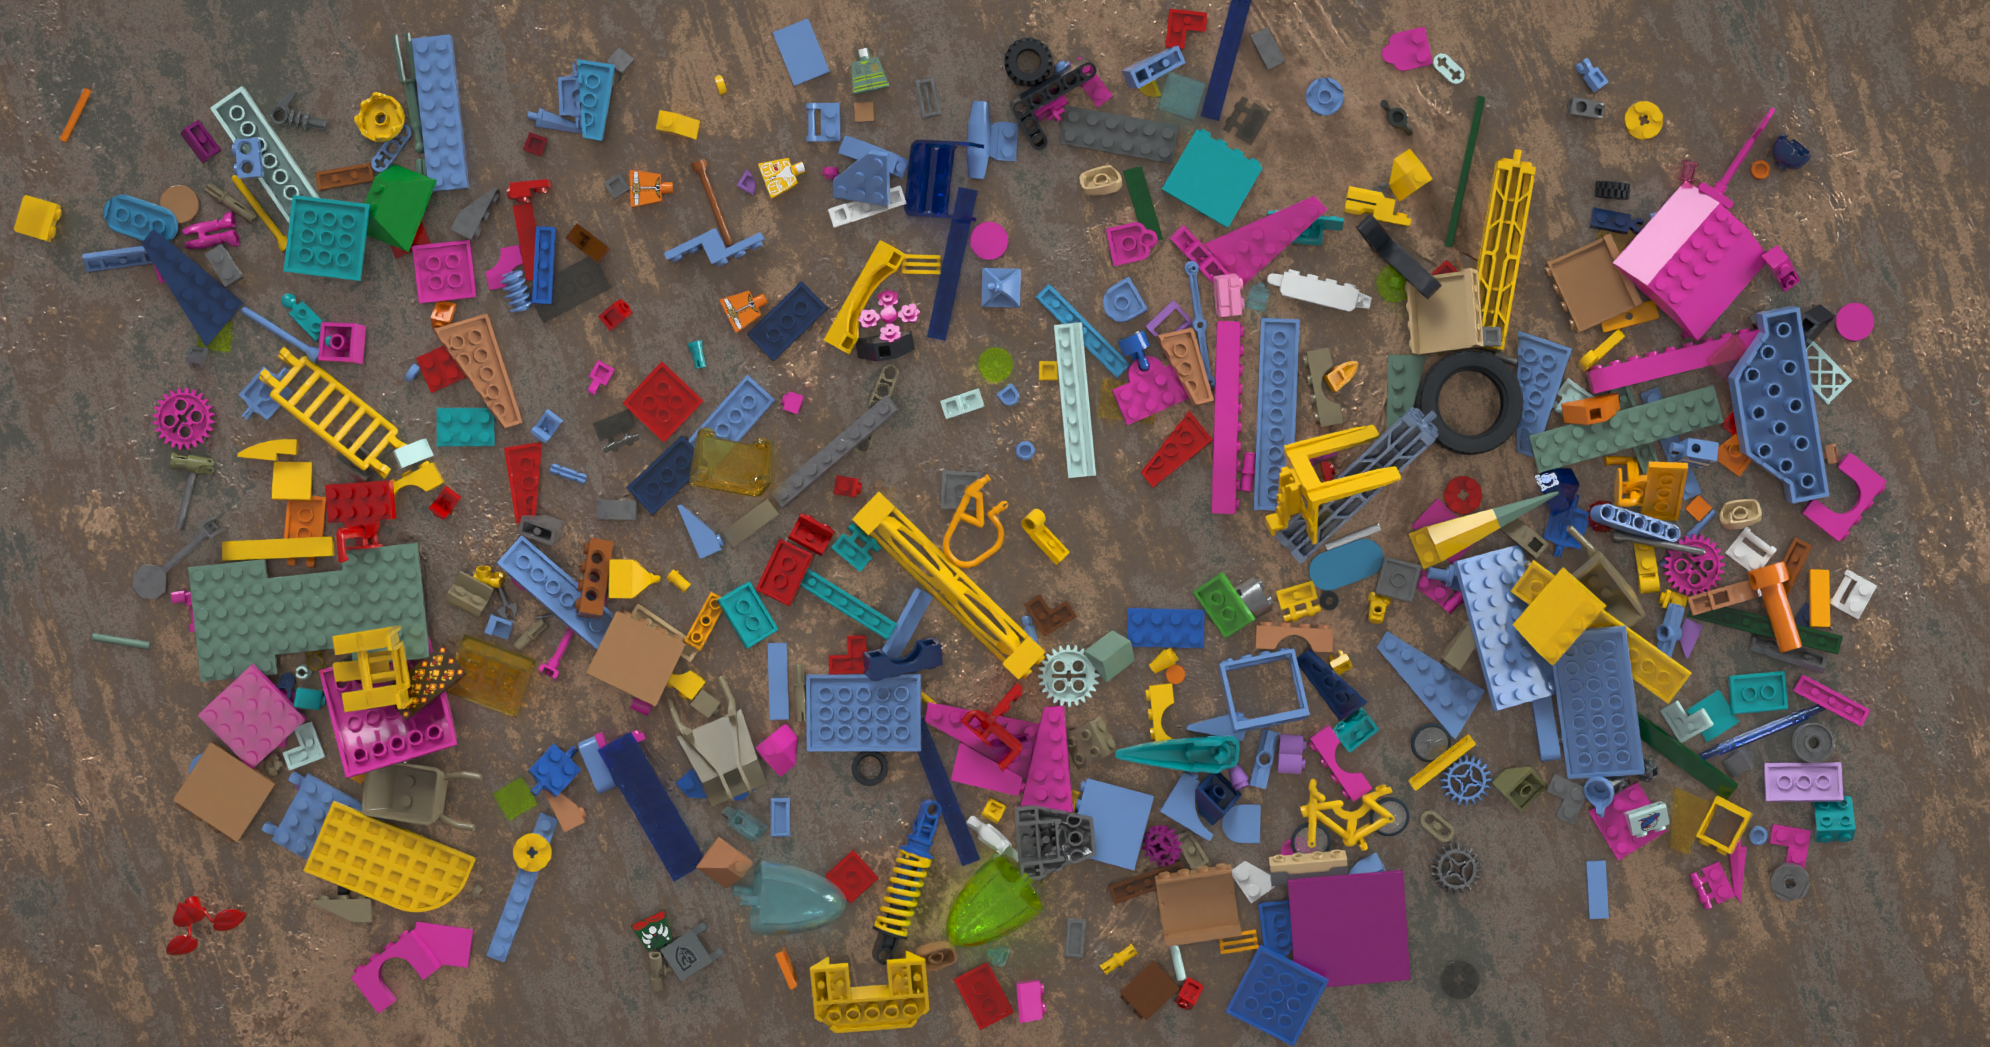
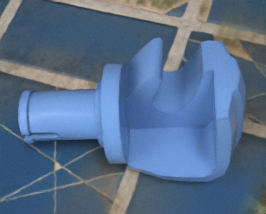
[1427,564,1461,591]

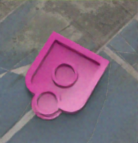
[1382,27,1433,71]
[1106,222,1158,266]

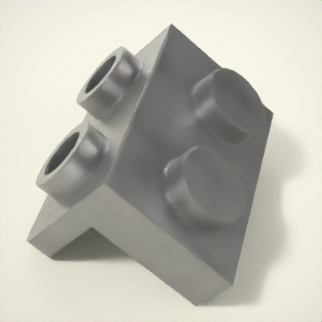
[333,439,380,482]

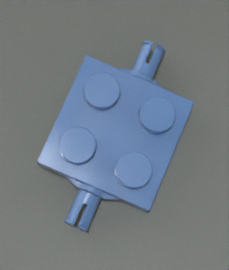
[558,63,582,128]
[239,366,293,421]

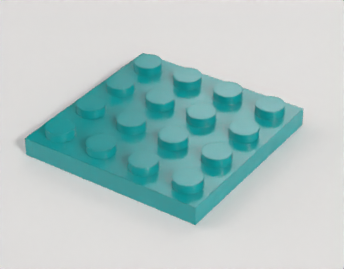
[283,195,370,281]

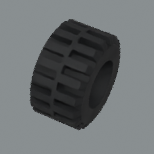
[1004,37,1052,87]

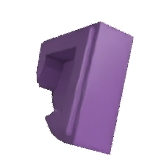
[737,169,756,196]

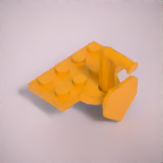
[1603,455,1688,521]

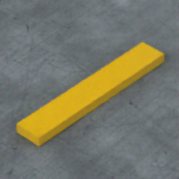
[222,537,334,561]

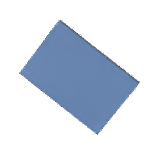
[773,18,830,86]

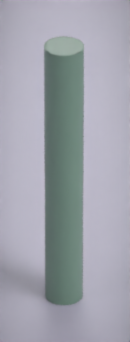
[92,633,150,650]

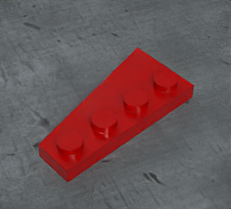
[504,442,542,524]

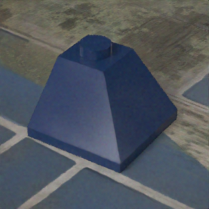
[1195,772,1242,826]

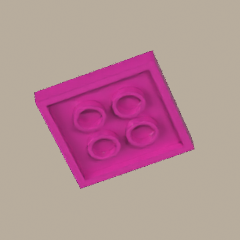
[412,240,477,304]
[1588,781,1668,861]

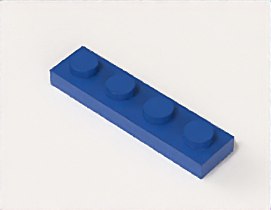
[532,226,556,304]

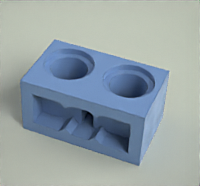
[232,138,264,179]

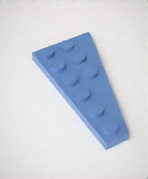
[1517,331,1573,458]
[1377,631,1485,740]

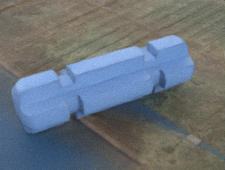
[550,464,587,484]
[1021,615,1040,645]

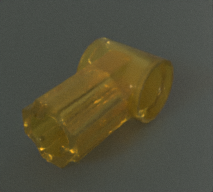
[304,650,326,672]

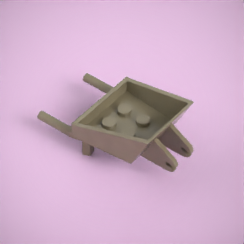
[1523,525,1646,628]
[664,676,766,806]

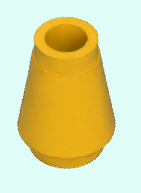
[1149,648,1179,674]

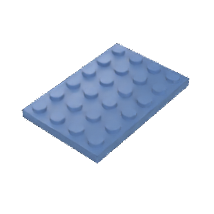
[806,674,922,751]

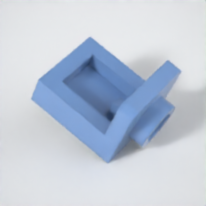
[530,409,563,443]

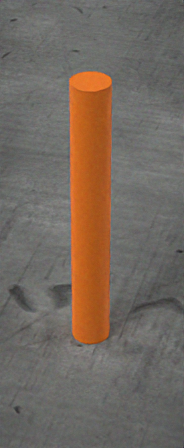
[60,88,91,142]

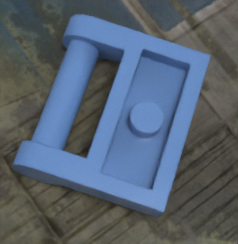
[805,103,841,142]

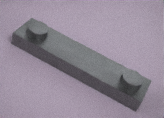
[1750,634,1827,674]

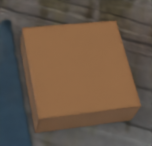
[854,102,874,122]

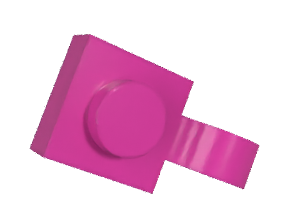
[587,360,615,395]

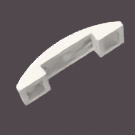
[828,185,907,227]

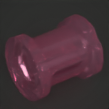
[1678,160,1699,183]

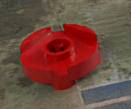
[1443,476,1482,514]

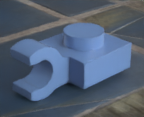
[1575,58,1608,92]

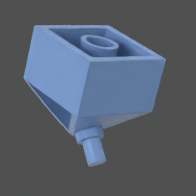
[982,268,1021,308]

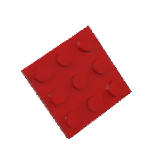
[623,361,704,443]

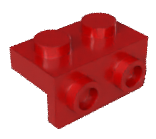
[788,513,835,556]

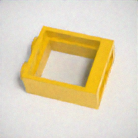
[1696,796,1753,856]

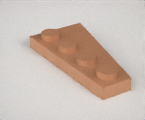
[1156,328,1214,406]

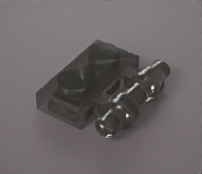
[1223,96,1270,146]
[593,409,640,454]

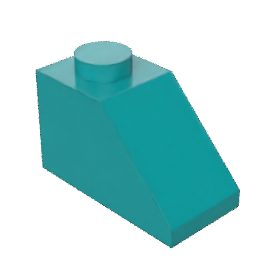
[294,686,326,710]

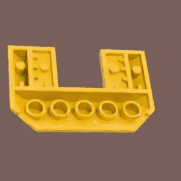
[810,951,930,1033]

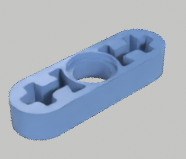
[371,124,412,173]

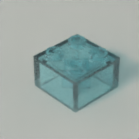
[1157,72,1206,121]

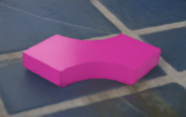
[486,245,523,290]

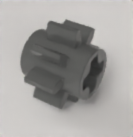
[1637,758,1659,782]

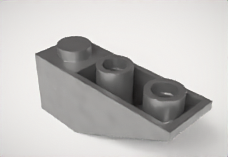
[450,188,500,241]

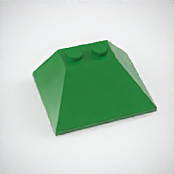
[364,164,437,252]

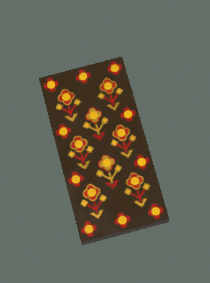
[391,644,467,722]

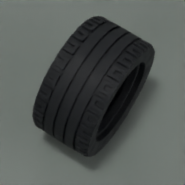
[1416,350,1524,455]

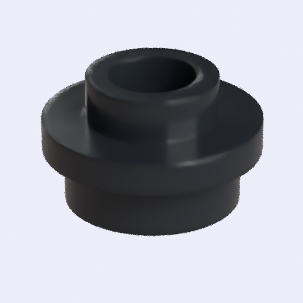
[1319,591,1339,610]

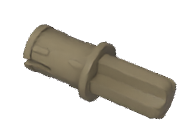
[513,618,548,652]

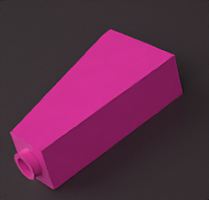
[951,742,1025,796]

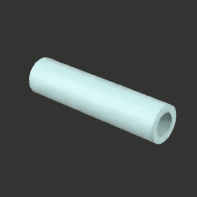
[1169,945,1187,981]

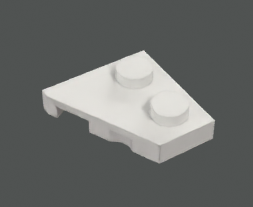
[1232,861,1276,903]

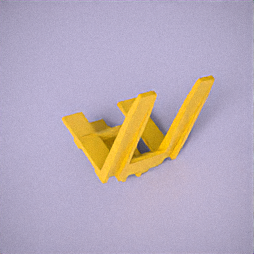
[1265,425,1401,545]
[332,625,413,712]

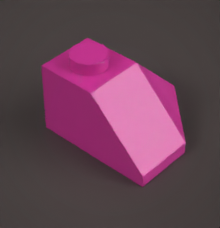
[755,723,798,777]

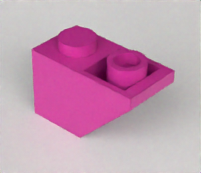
[1762,245,1800,292]

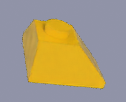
[1389,149,1432,202]

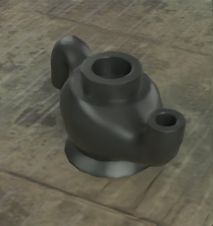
[1380,100,1413,136]

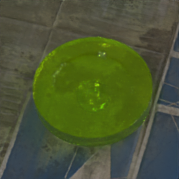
[978,347,1013,382]

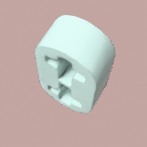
[1433,53,1465,85]

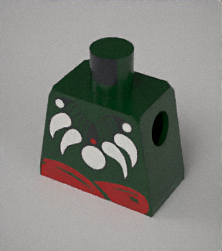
[631,909,673,957]

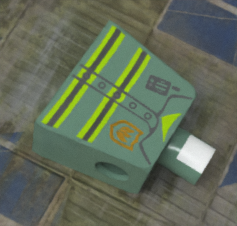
[852,48,889,95]

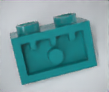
[1332,707,1380,753]

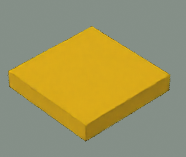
[272,461,313,501]

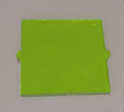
[196,320,234,352]
[493,776,538,821]

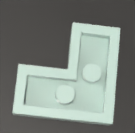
[1660,700,1713,743]
[283,721,326,770]

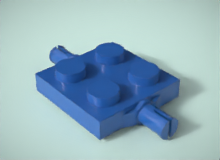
[1542,493,1590,558]
[527,744,582,798]

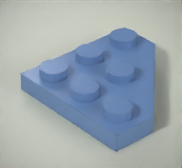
[833,150,890,206]

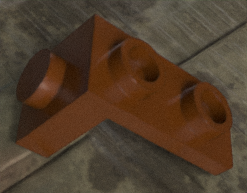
[566,223,610,264]

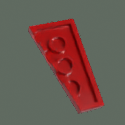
[1141,411,1213,488]

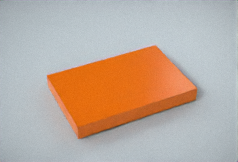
[775,947,799,990]

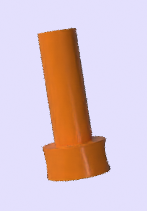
[1747,561,1802,653]

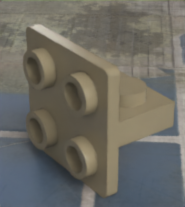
[445,571,494,619]

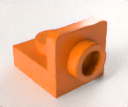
[430,301,457,329]

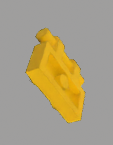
[1275,580,1322,622]

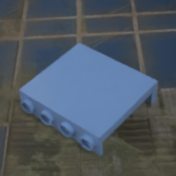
[1075,777,1154,870]

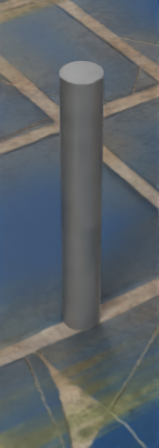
[176,472,196,529]

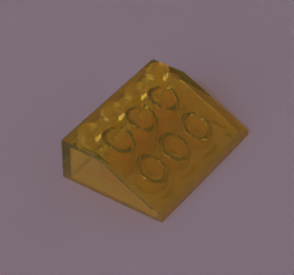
[446,634,537,718]

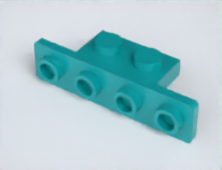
[1267,210,1344,246]

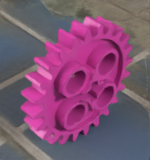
[152,388,216,450]
[1662,534,1725,596]

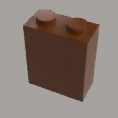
[1120,960,1180,1020]

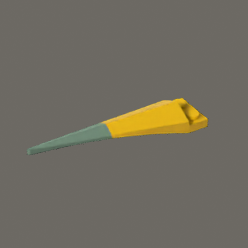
[1408,491,1559,569]

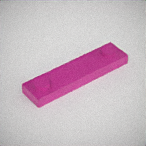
[1793,674,1870,727]

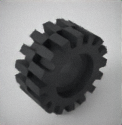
[1594,181,1630,200]

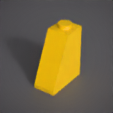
[656,110,700,140]

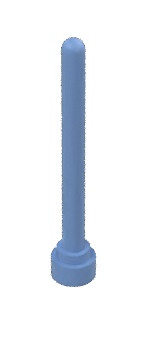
[241,307,319,363]

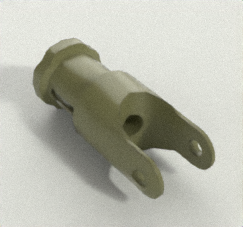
[170,452,215,474]

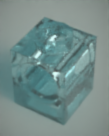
[1245,282,1270,312]

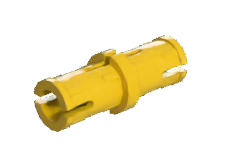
[1100,944,1138,975]

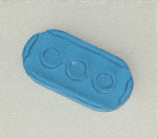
[103,194,178,242]
[1309,539,1384,590]

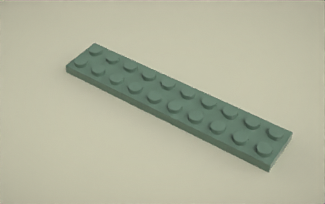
[1528,385,1724,473]

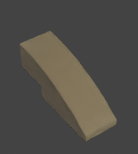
[722,499,779,548]

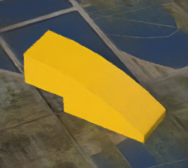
[237,439,300,461]

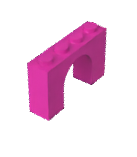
[1800,453,1887,542]
[351,929,442,1014]

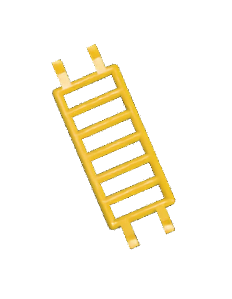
[258,347,407,479]

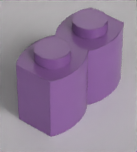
[1277,733,1307,774]

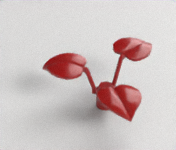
[166,896,246,955]

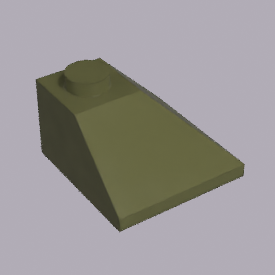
[1492,766,1548,813]

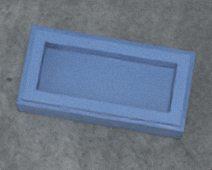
[771,798,790,837]

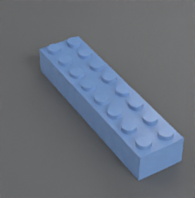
[412,34,470,193]

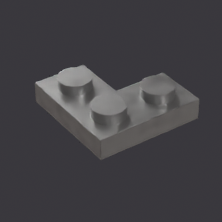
[1546,774,1586,824]

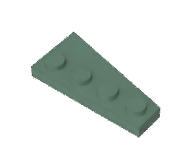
[1386,355,1427,430]

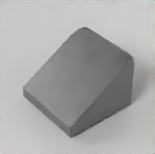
[607,47,634,74]

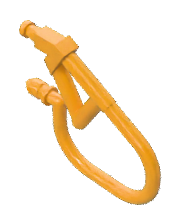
[943,474,1009,568]

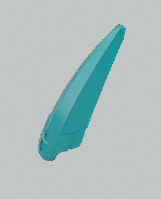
[1115,736,1240,773]

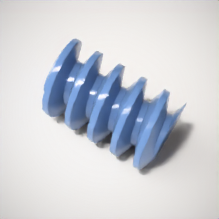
[500,270,532,313]

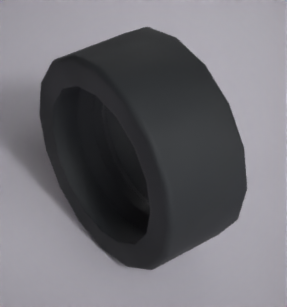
[851,751,888,786]

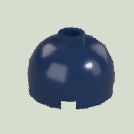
[1772,134,1812,170]

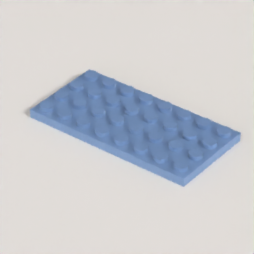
[1453,545,1556,711]
[1553,626,1645,779]

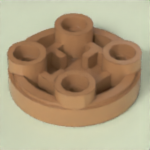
[160,185,199,224]

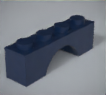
[863,637,943,681]

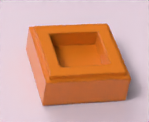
[1684,495,1712,522]

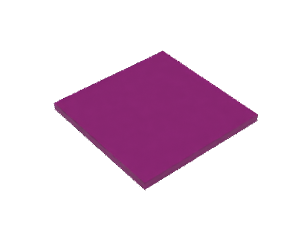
[1288,870,1411,987]

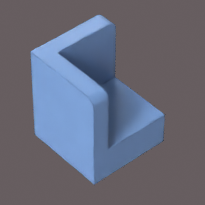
[484,614,514,639]

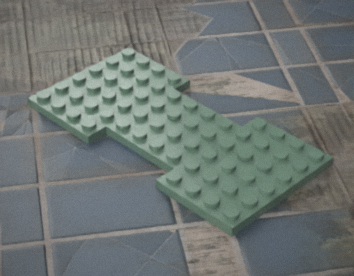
[188,543,430,682]

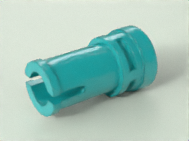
[687,340,707,369]

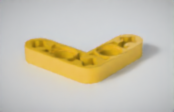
[1578,329,1625,373]

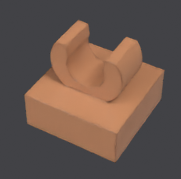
[1822,443,1840,464]

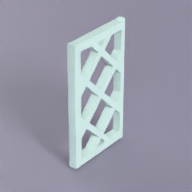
[1806,341,1852,405]

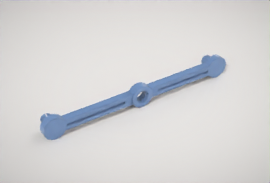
[1184,261,1215,389]

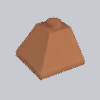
[696,836,753,888]

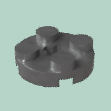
[1771,862,1810,902]

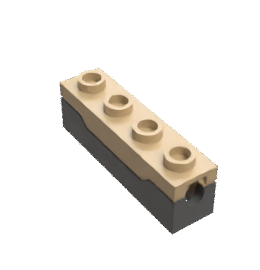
[1269,850,1348,886]

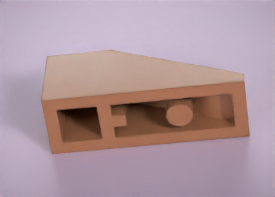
[543,789,587,833]

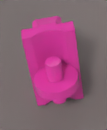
[1034,88,1068,122]

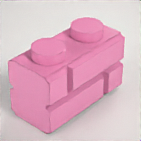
[1213,274,1245,317]

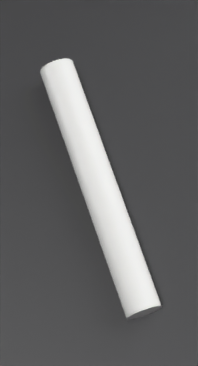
[1325,523,1381,551]

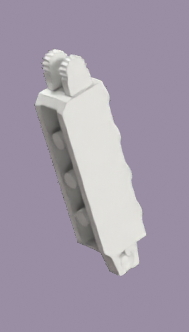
[1267,269,1372,312]

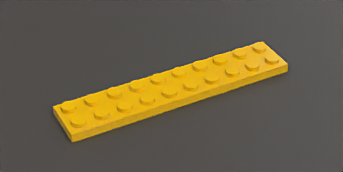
[1510,560,1692,704]

